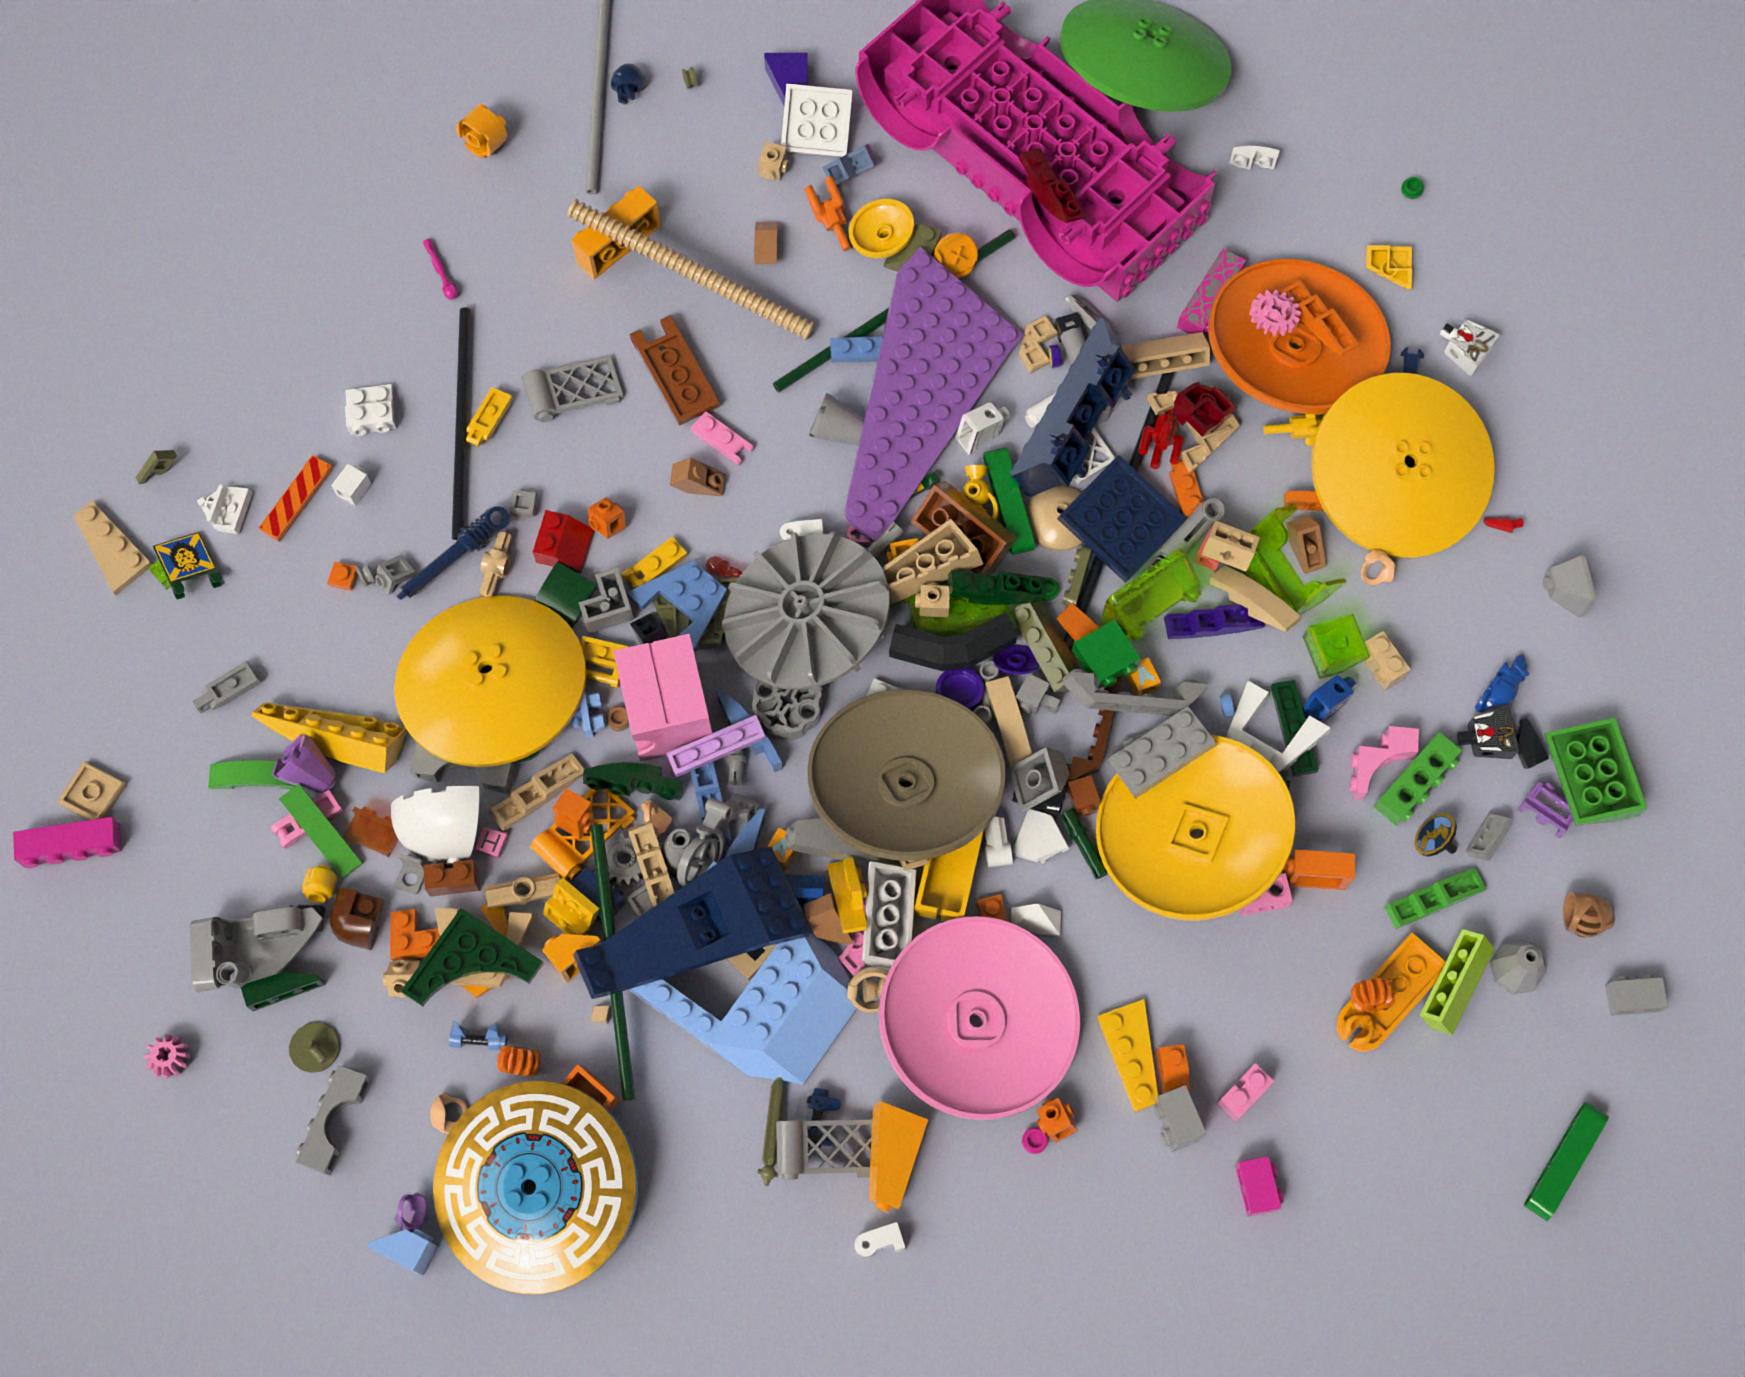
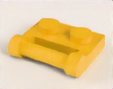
[580,636,628,688]

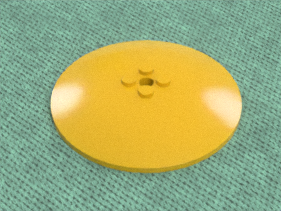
[394,595,587,767]
[1096,735,1295,921]

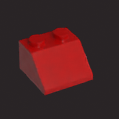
[532,510,594,573]

